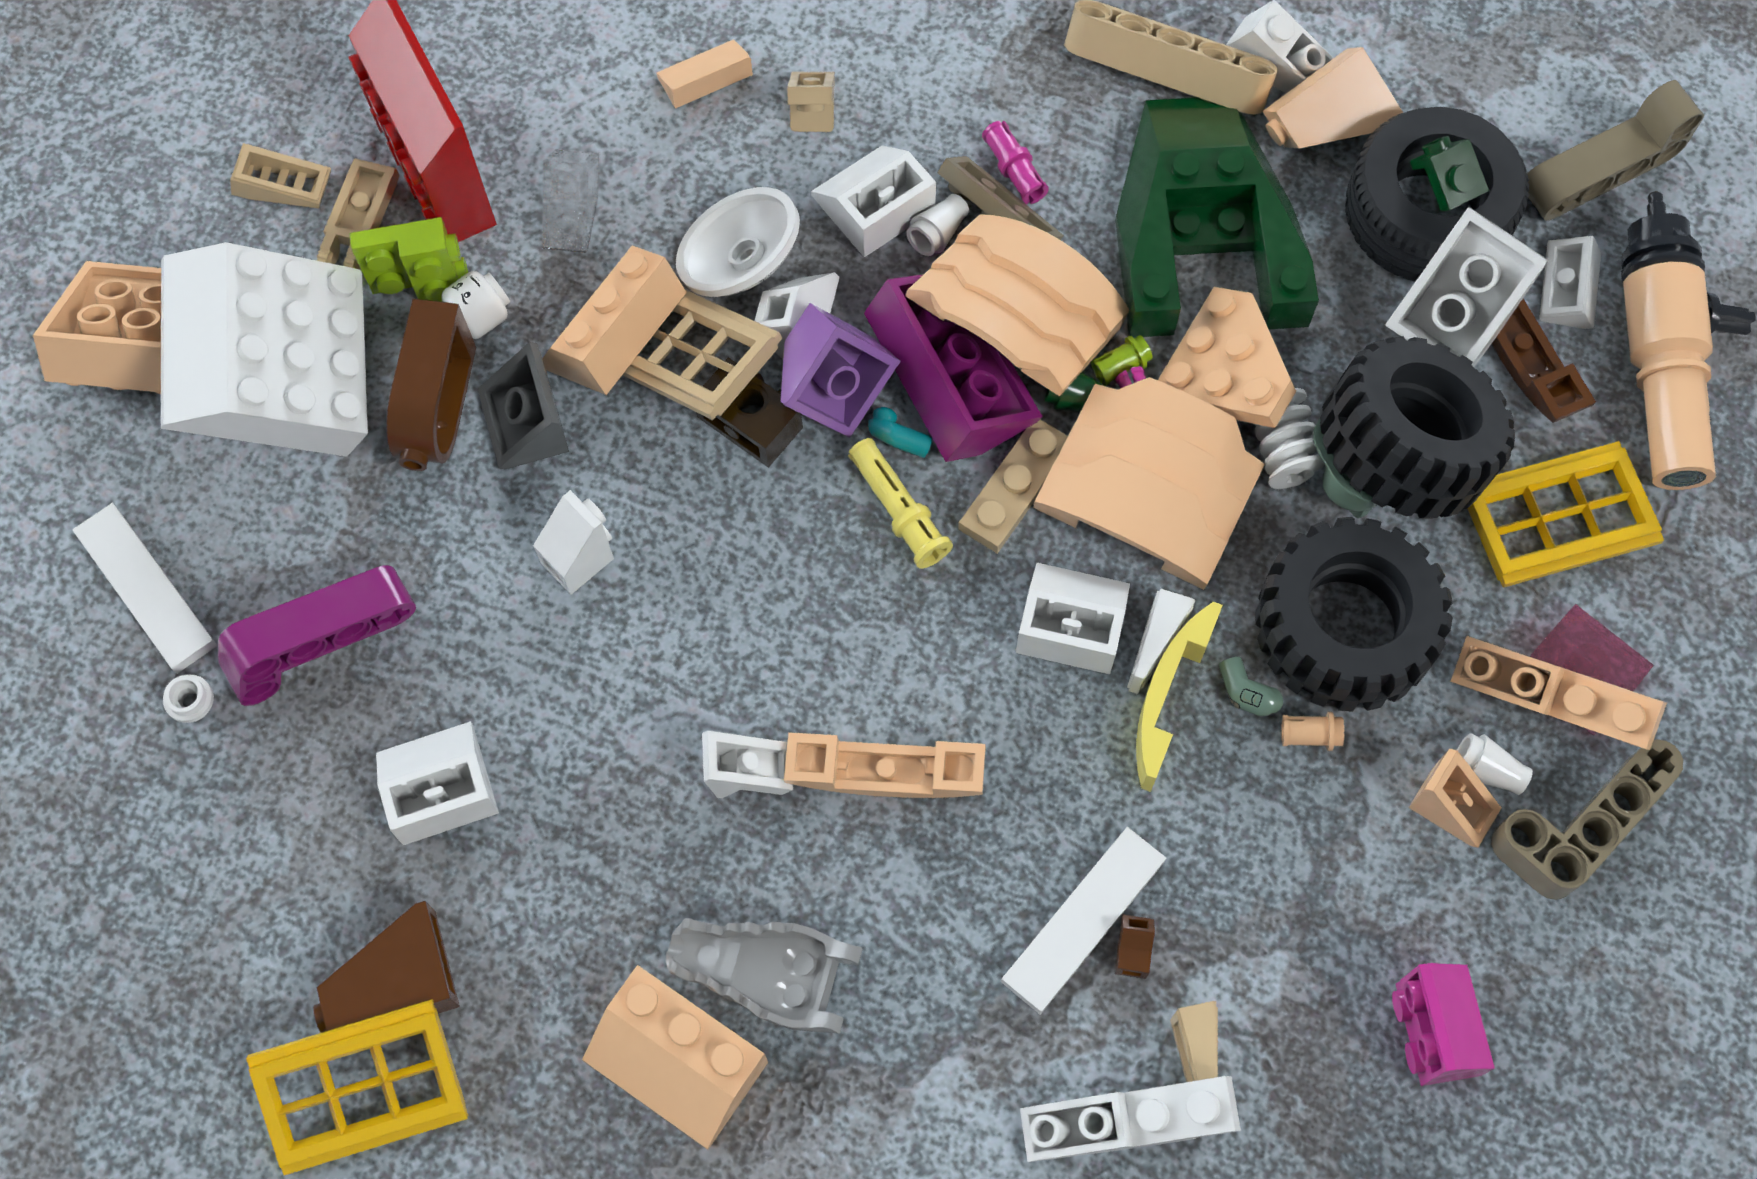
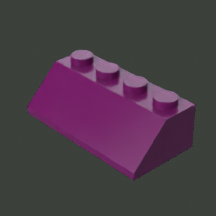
[864,274,1042,462]

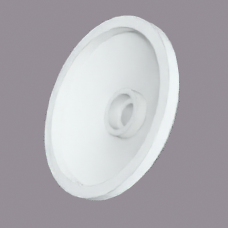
[676,187,800,297]

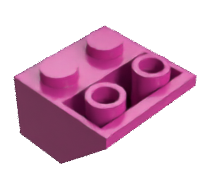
[1392,963,1495,1086]

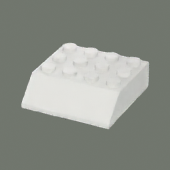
[161,242,368,457]

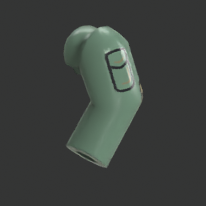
[1218,657,1283,716]

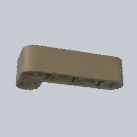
[1527,80,1705,221]
[1491,739,1683,900]

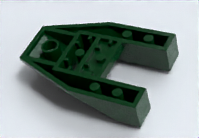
[1115,97,1319,338]

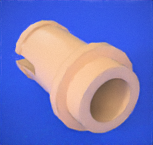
[1281,712,1344,751]

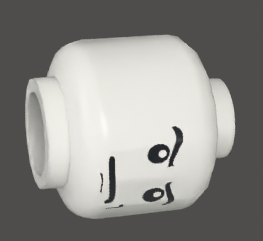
[442,271,510,339]

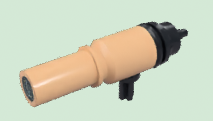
[1621,191,1756,490]

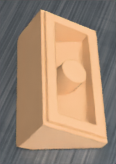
[656,39,753,109]

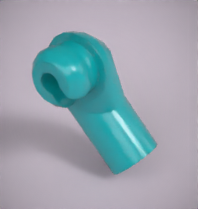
[868,407,932,458]

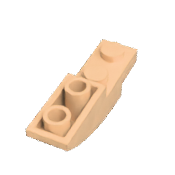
[1450,636,1667,750]

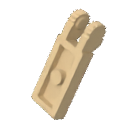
[316,158,400,270]

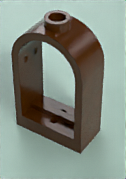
[387,299,477,471]

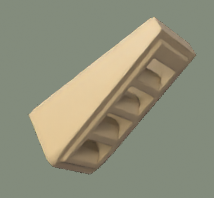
[230,143,331,209]
[1170,1001,1218,1082]

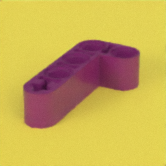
[218,565,416,706]

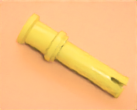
[848,438,953,569]

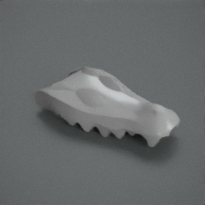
[666,918,863,1033]

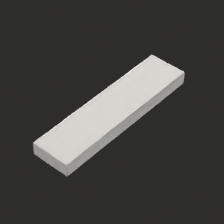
[72,503,218,674]
[1001,827,1166,1015]

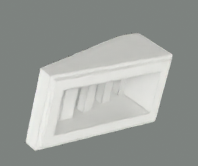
[1127,589,1195,694]

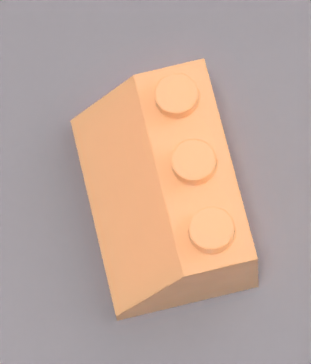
[542,245,687,395]
[582,965,768,1150]

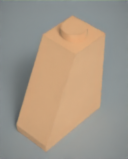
[1262,47,1403,148]

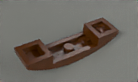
[1492,298,1596,423]

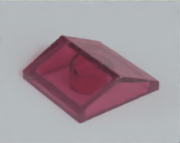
[1529,604,1654,736]

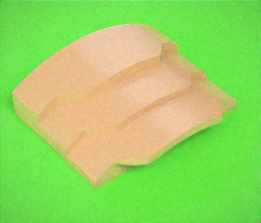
[905,214,1130,396]
[1033,377,1265,590]

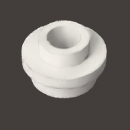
[163,675,214,723]

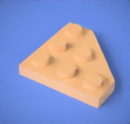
[1158,287,1296,428]

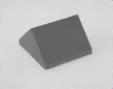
[477,342,569,469]

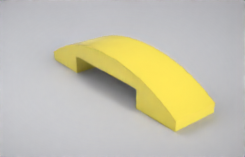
[1136,602,1223,792]

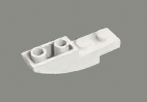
[1020,1076,1241,1162]

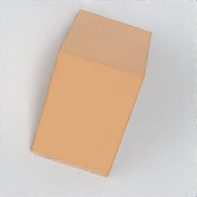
[1409,748,1502,848]

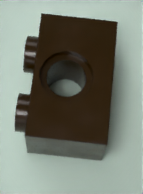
[696,357,803,468]

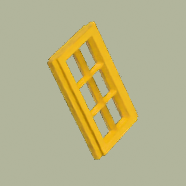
[1467,441,1664,588]
[246,999,468,1176]

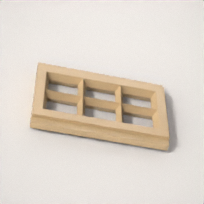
[623,290,782,420]

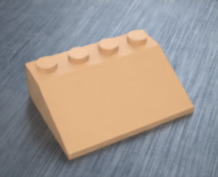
[33,261,161,394]

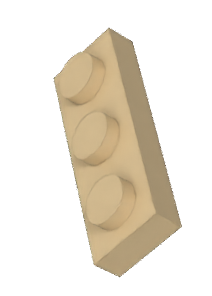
[958,419,1068,554]

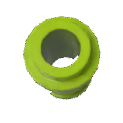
[1091,335,1153,386]

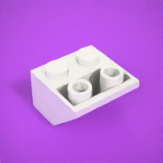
[811,145,936,257]
[1016,563,1130,674]
[376,721,499,845]

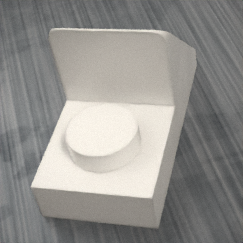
[702,730,793,798]

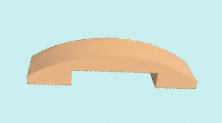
[784,733,986,798]

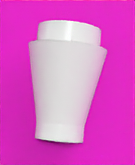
[907,194,969,256]
[1457,733,1533,795]

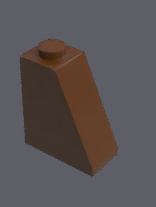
[313,901,460,1033]

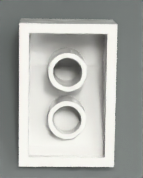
[1385,207,1549,367]

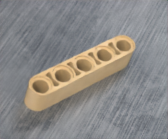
[1064,0,1277,114]

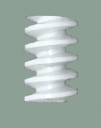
[1255,388,1325,489]

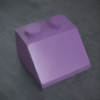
[781,303,901,438]

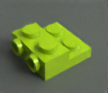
[349,217,468,302]

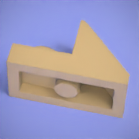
[787,72,835,132]

